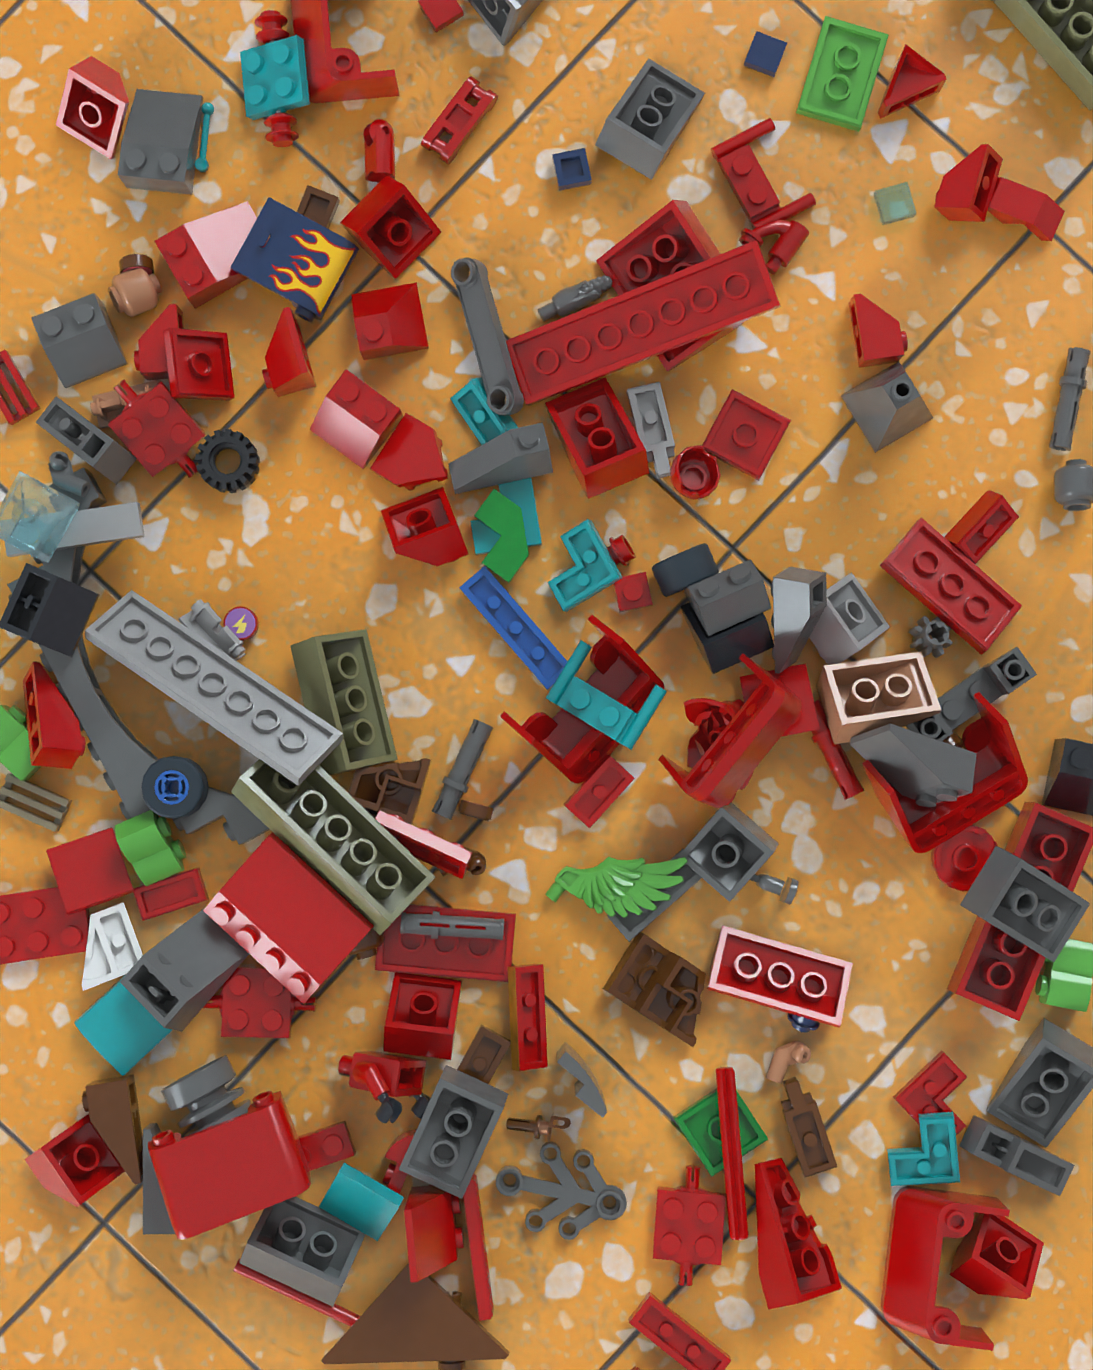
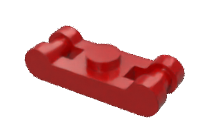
[421,76,498,165]

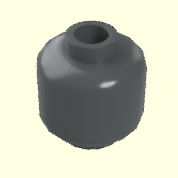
[1054,459,1093,511]

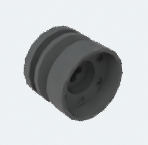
[161,1055,251,1137]

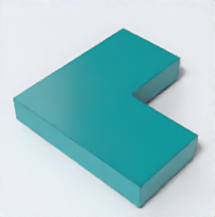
[470,478,542,555]
[548,519,623,612]
[887,1112,960,1186]

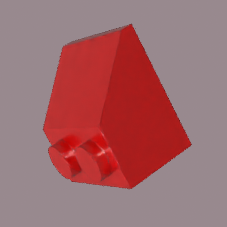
[340,175,441,279]
[310,369,403,470]
[383,972,462,1060]

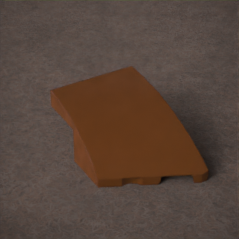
[348,758,431,825]
[603,932,706,1047]

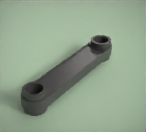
[451,257,524,415]

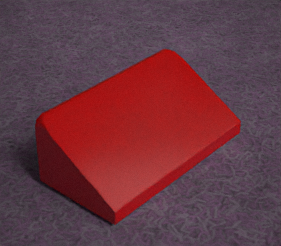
[944,490,1019,564]

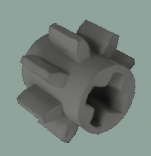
[909,616,953,658]

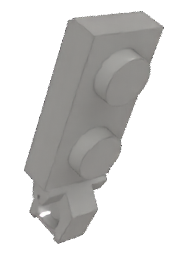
[627,382,675,479]

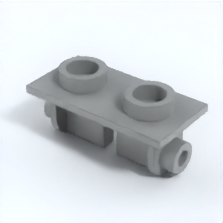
[178,599,246,661]

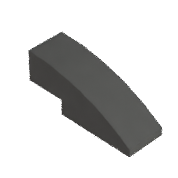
[959,1115,1075,1196]

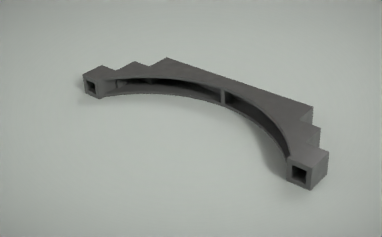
[7,467,270,845]

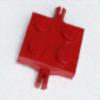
[108,379,205,478]
[203,968,316,1038]
[653,1165,726,1286]

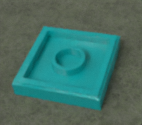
[319,1163,404,1241]

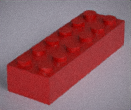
[947,802,1093,1021]

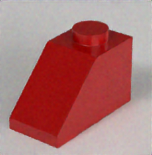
[934,144,1003,222]
[849,293,908,368]
[134,304,184,380]

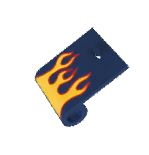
[230,197,359,323]

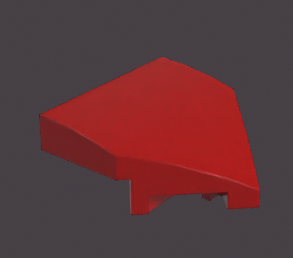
[370,413,448,491]

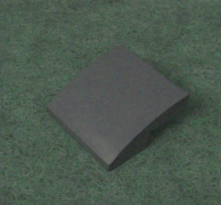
[557,1042,607,1118]

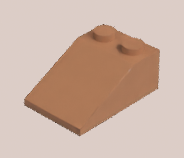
[816,652,941,744]

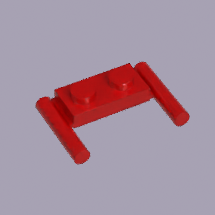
[711,118,816,229]

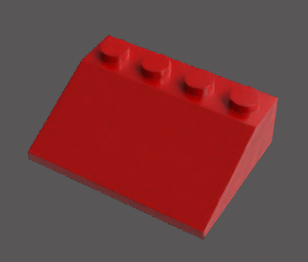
[596,200,747,371]
[203,832,374,1004]

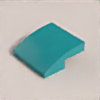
[74,975,172,1076]

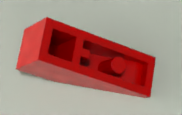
[23,662,86,769]

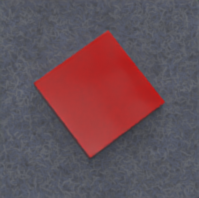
[163,328,235,401]
[702,389,791,481]
[46,827,134,915]

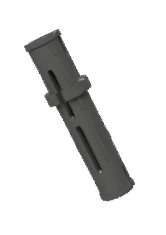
[1049,347,1091,451]
[432,719,493,820]
[400,911,504,940]

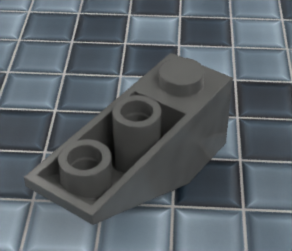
[771,567,827,673]

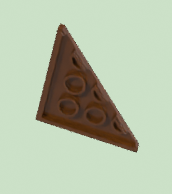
[321,1263,510,1364]

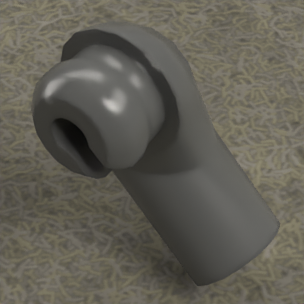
[48,451,90,497]

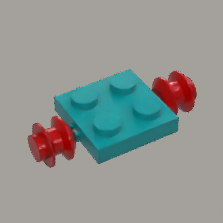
[240,10,310,147]

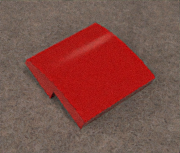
[739,663,819,737]

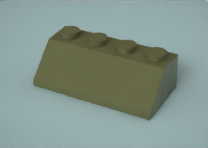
[290,629,398,775]

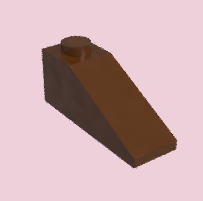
[82,1074,143,1184]

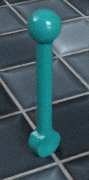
[195,102,214,172]

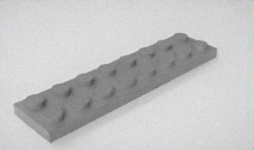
[85,590,343,786]

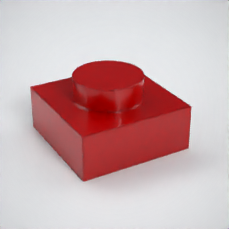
[613,572,653,613]

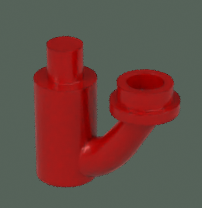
[739,220,809,275]

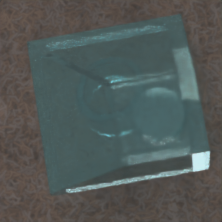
[0,471,81,563]

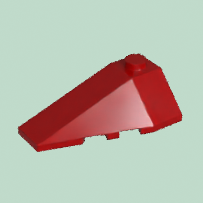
[755,1157,842,1310]

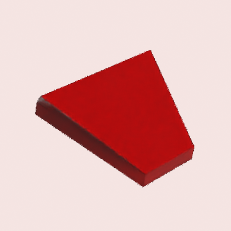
[878,44,947,119]

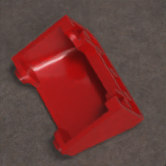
[148,1091,311,1240]

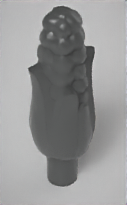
[538,275,612,321]

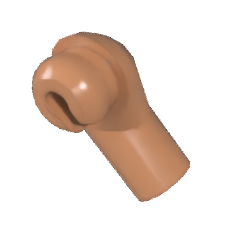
[766,1041,811,1084]

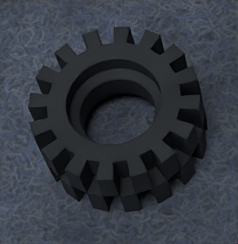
[195,429,260,493]

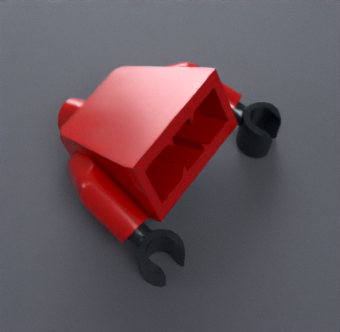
[338,1051,431,1123]

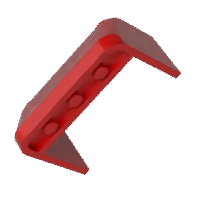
[291,0,400,104]
[500,615,664,784]
[658,653,802,808]
[862,692,1028,853]
[881,1186,1010,1351]

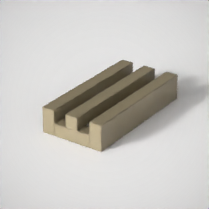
[0,774,72,832]

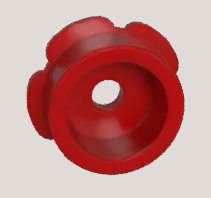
[607,535,636,566]

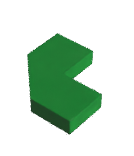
[474,489,529,583]

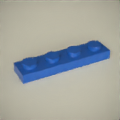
[459,566,568,690]

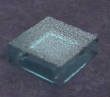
[874,182,916,225]

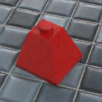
[56,56,129,159]
[351,282,429,360]
[262,306,316,397]
[381,487,469,566]
[24,1114,125,1207]
[949,1213,1044,1300]

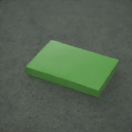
[796,16,889,132]

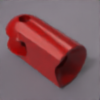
[363,119,395,183]

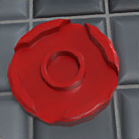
[931,825,998,892]

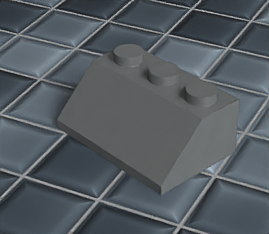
[239,1197,366,1307]

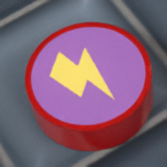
[223,607,259,641]

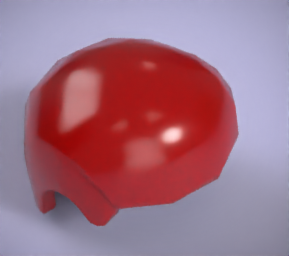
[670,445,721,500]

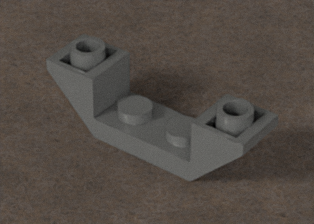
[906,647,1037,741]

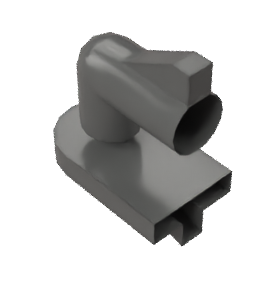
[750,873,799,905]

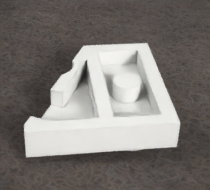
[82,902,143,991]

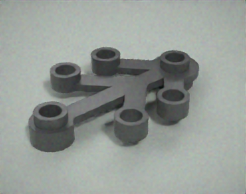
[496,1142,627,1240]

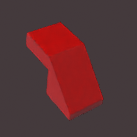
[988,177,1065,241]

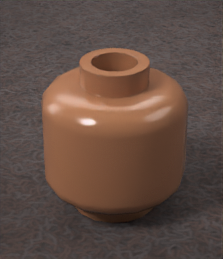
[108,268,162,317]

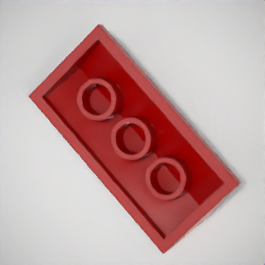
[707,925,853,1028]

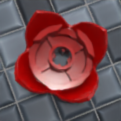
[683,698,753,791]

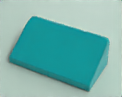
[450,377,519,445]

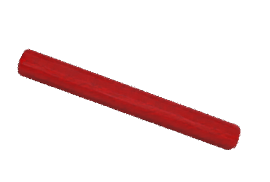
[716,1067,749,1240]

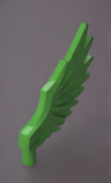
[545,857,688,918]

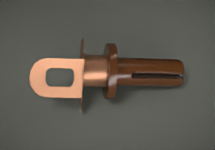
[506,1114,571,1142]

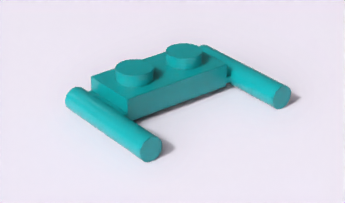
[546,640,667,750]

